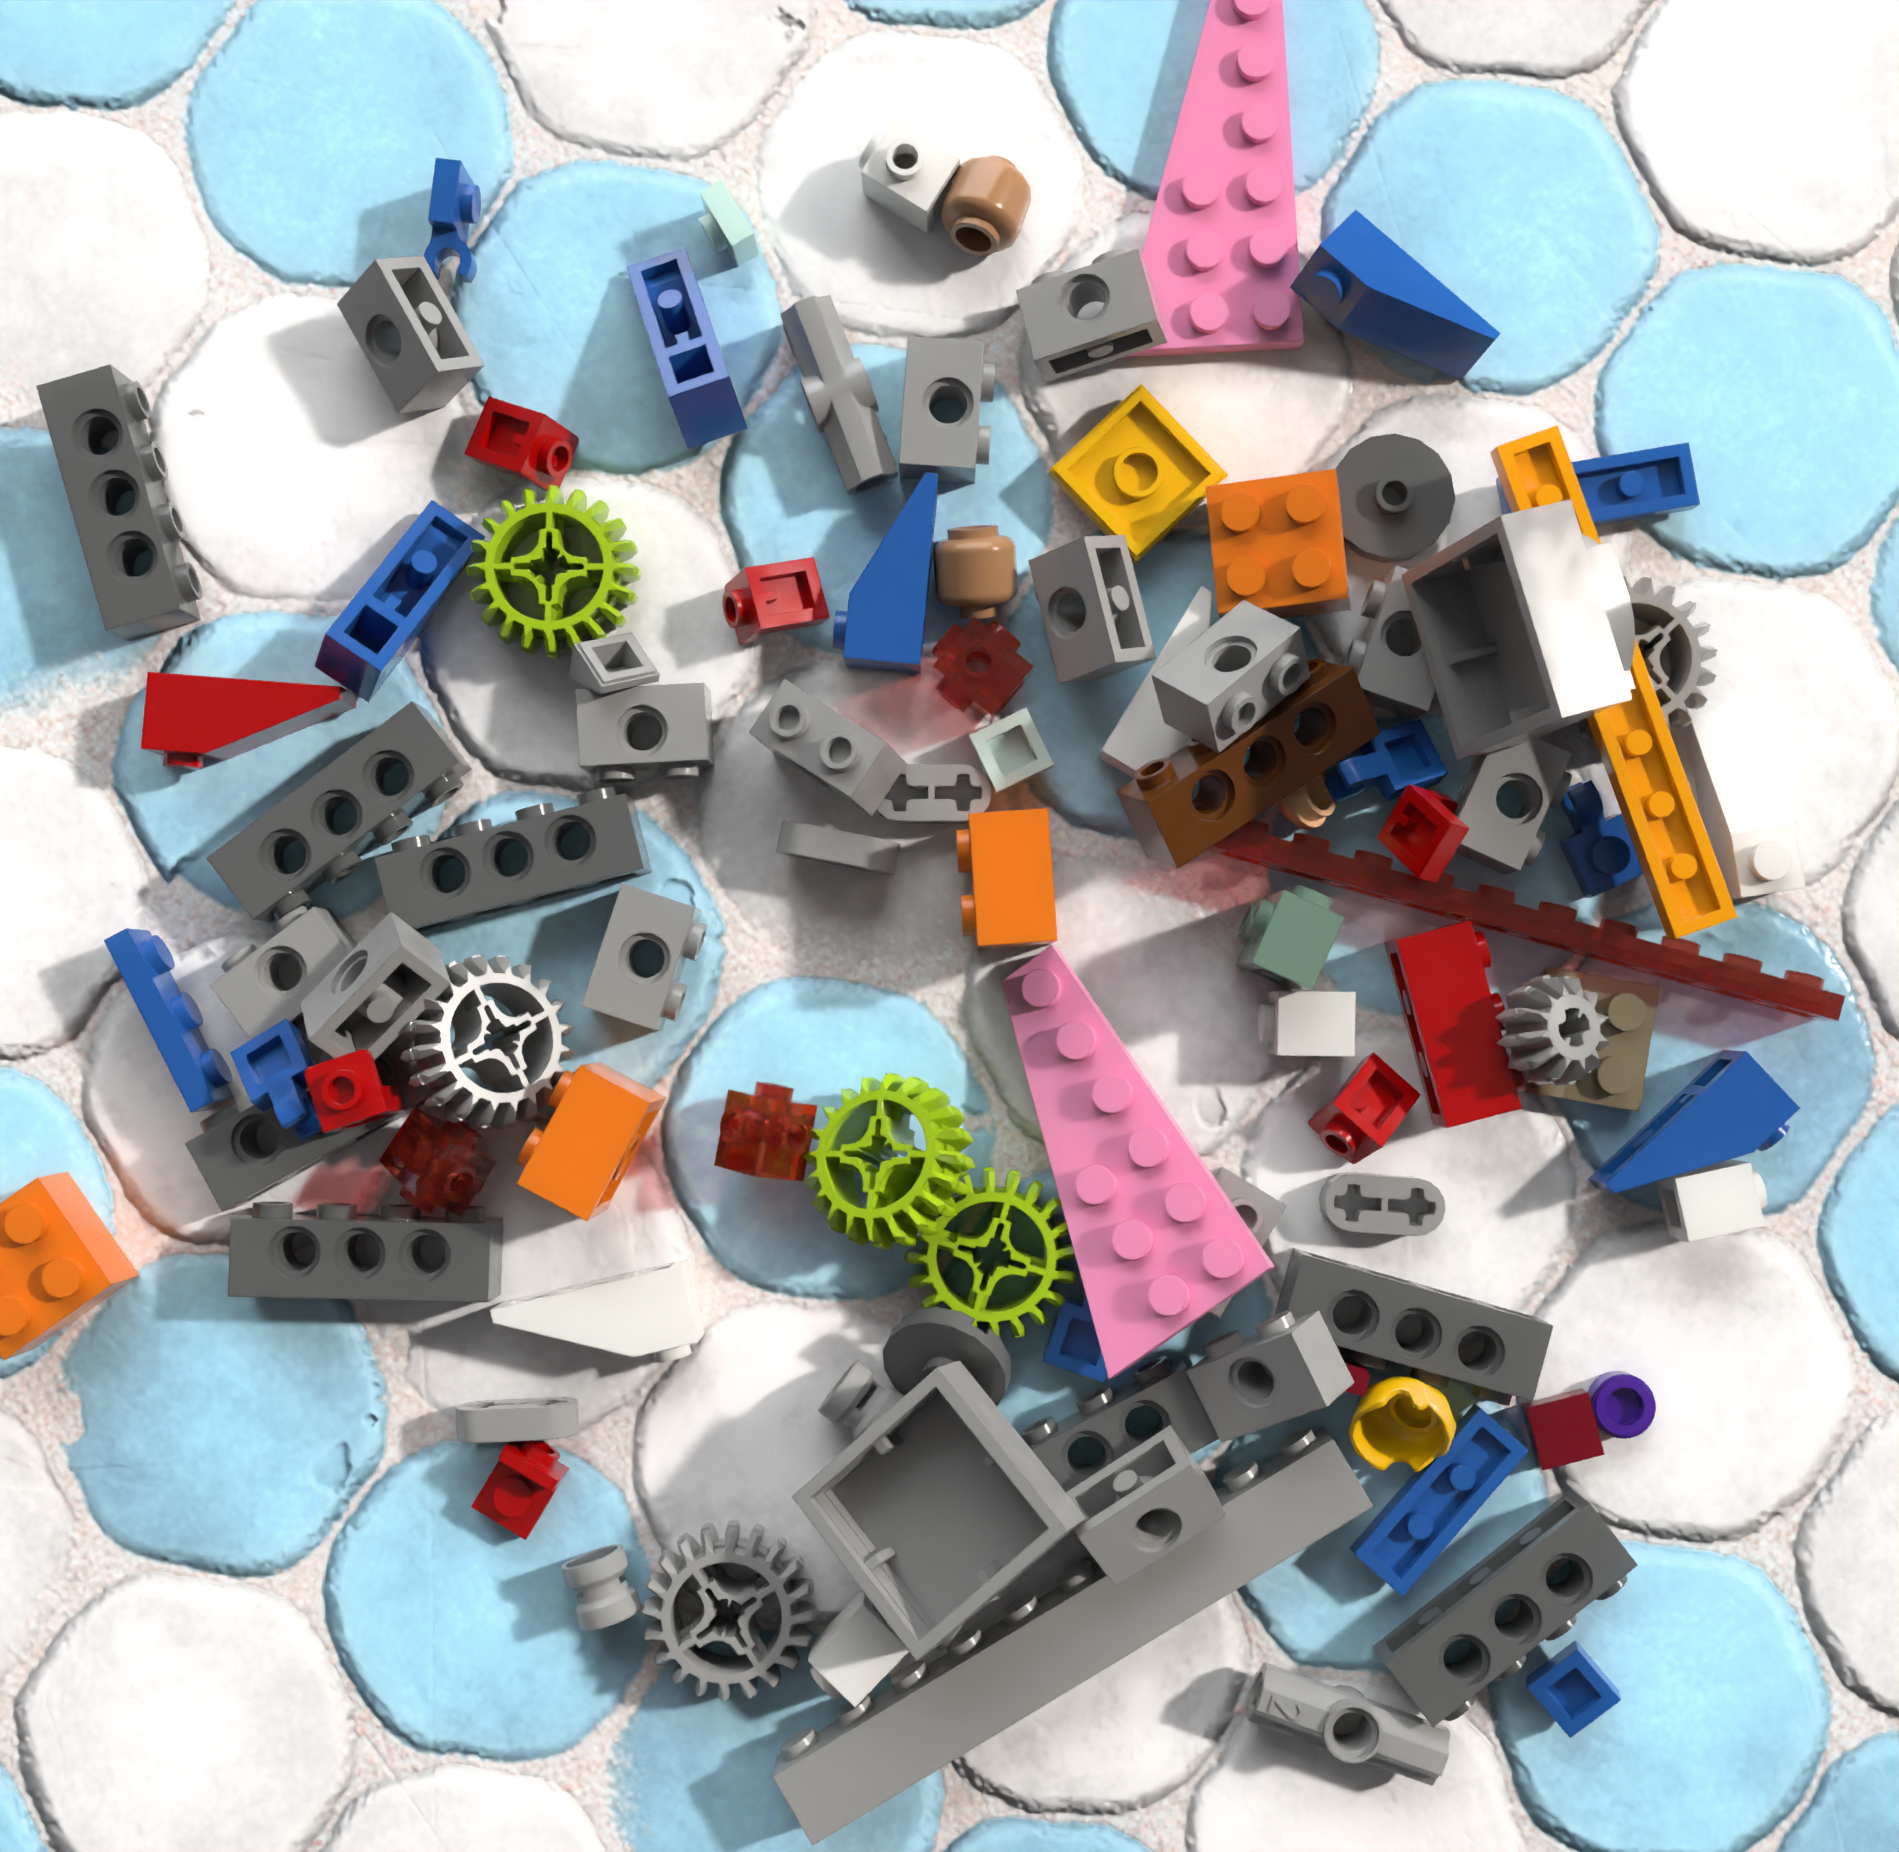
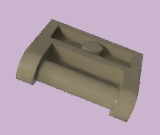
[1524,967,1660,1112]

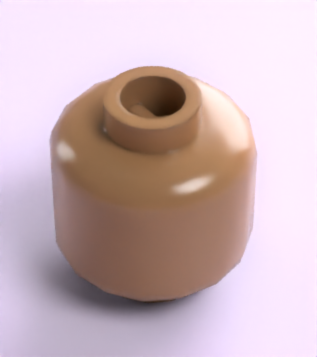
[941,155,1031,256]
[933,525,1018,619]

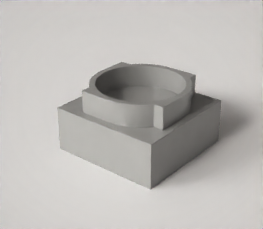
[1401,499,1635,761]
[791,1360,1086,1661]

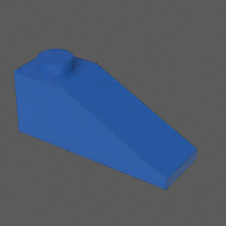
[1289,210,1501,379]
[626,247,748,449]
[833,472,938,674]
[314,500,485,703]
[1588,1050,1800,1194]

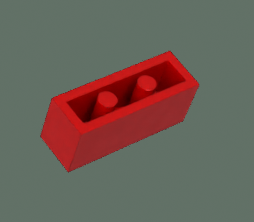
[1384,920,1525,1128]

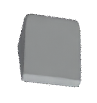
[569,632,660,694]

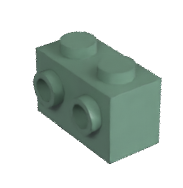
[1235,885,1345,991]

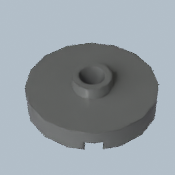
[1336,433,1455,563]
[883,1307,1012,1406]

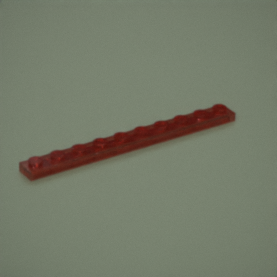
[1207,819,1845,1021]

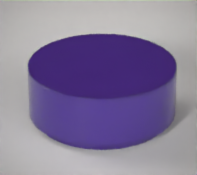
[1588,1371,1656,1439]

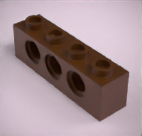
[1116,659,1380,869]

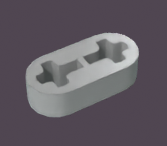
[877,764,992,824]
[776,820,901,875]
[1319,1172,1446,1236]
[456,1397,579,1443]

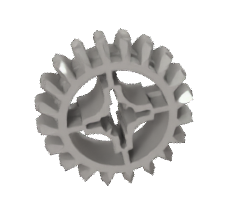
[1579,576,1718,739]
[399,955,576,1130]
[641,1520,817,1702]

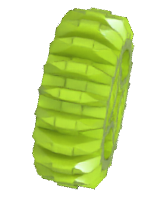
[466,485,641,659]
[803,1073,976,1250]
[904,1166,1076,1338]

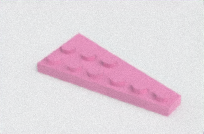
[1122,0,1304,358]
[1001,945,1275,1378]

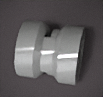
[818,1359,904,1440]
[561,1544,641,1632]

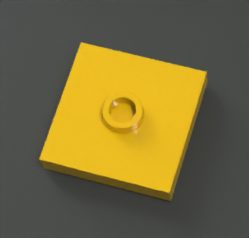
[1048,384,1228,565]

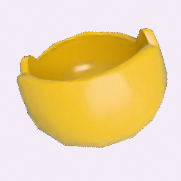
[1348,1376,1456,1472]

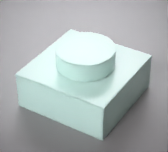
[698,179,759,267]
[969,708,1054,794]

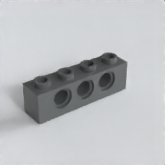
[36,364,202,641]
[206,701,472,922]
[374,787,652,933]
[185,1019,430,1211]
[228,1201,503,1302]
[1274,1248,1553,1406]
[1019,1356,1219,1492]
[1372,1489,1638,1728]

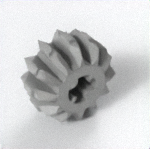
[1495,975,1610,1086]

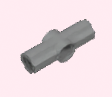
[780,295,898,495]
[1246,1662,1451,1786]

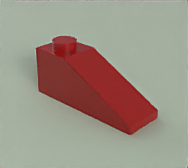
[141,672,357,770]

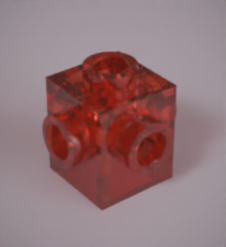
[931,617,1034,724]
[714,1081,818,1182]
[379,1107,497,1217]

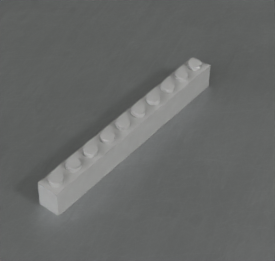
[772,1427,1374,1846]

